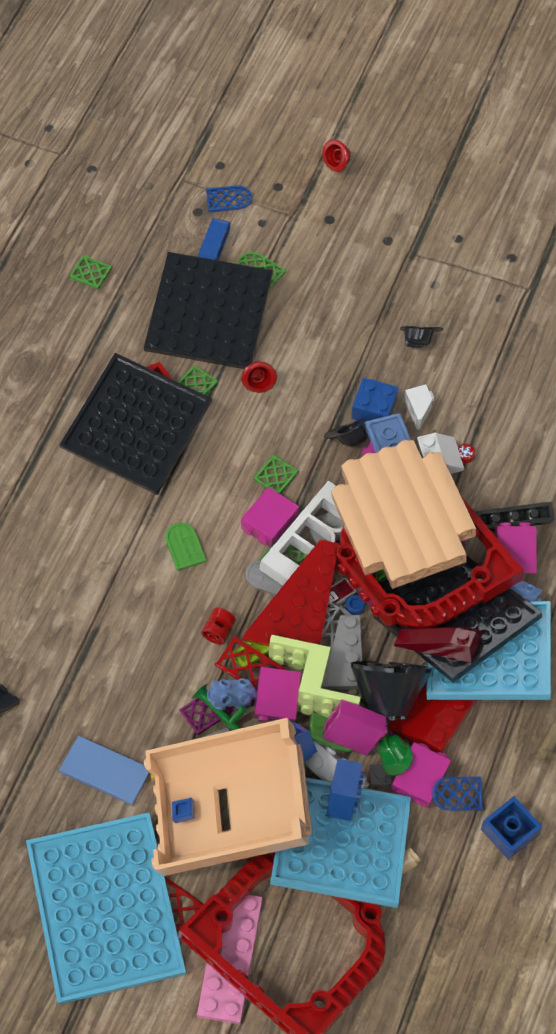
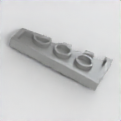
[323,615,362,690]

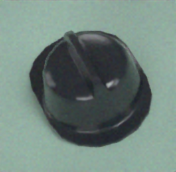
[400,326,443,349]
[324,419,367,447]

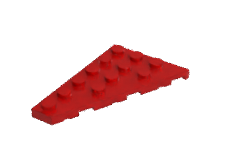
[242,539,339,646]

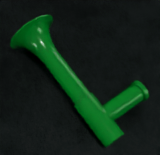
[192,684,248,731]

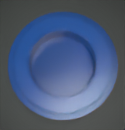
[346,595,365,615]

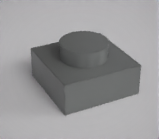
[369,764,391,787]

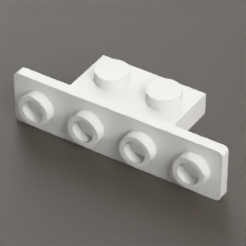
[304,731,370,788]

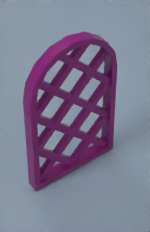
[179,691,234,735]

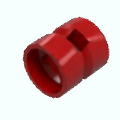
[201,607,236,645]

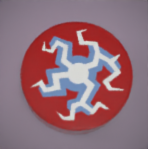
[458,444,475,463]

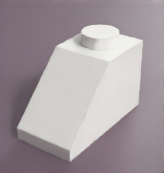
[404,384,434,430]

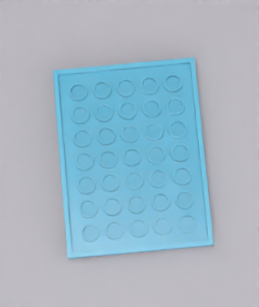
[26,812,186,1005]

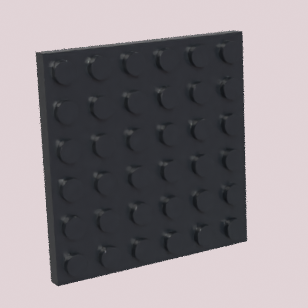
[144,252,273,369]
[59,353,212,495]
[373,555,542,683]

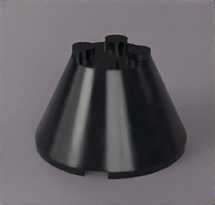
[350,661,432,720]

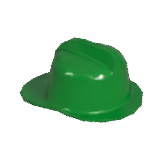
[377,734,413,776]

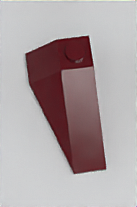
[394,626,483,663]

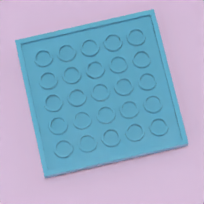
[427,601,551,700]
[270,778,411,908]

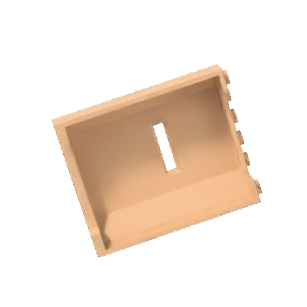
[144,718,312,876]

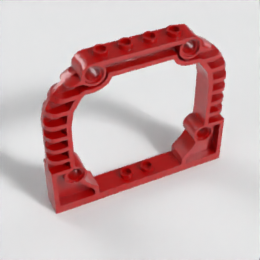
[337,496,523,628]
[178,852,386,1034]

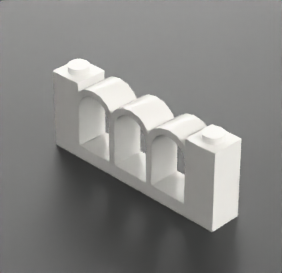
[259,481,342,586]

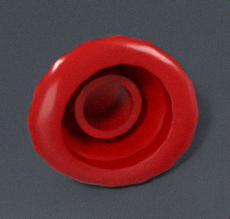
[322,139,351,172]
[241,361,277,393]

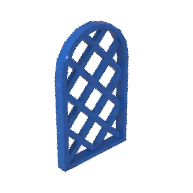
[206,186,252,212]
[432,776,483,811]

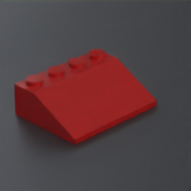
[387,682,478,754]

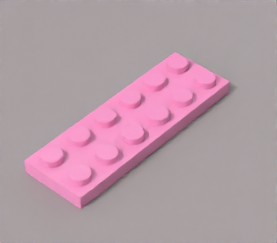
[197,895,262,1024]

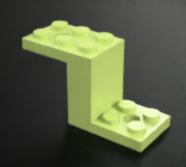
[269,635,361,718]

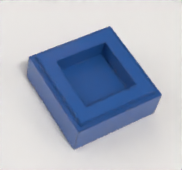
[172,797,195,823]

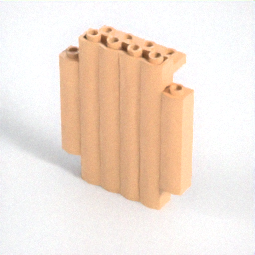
[331,440,476,589]

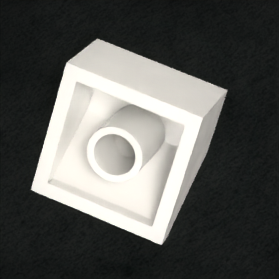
[417,433,464,474]

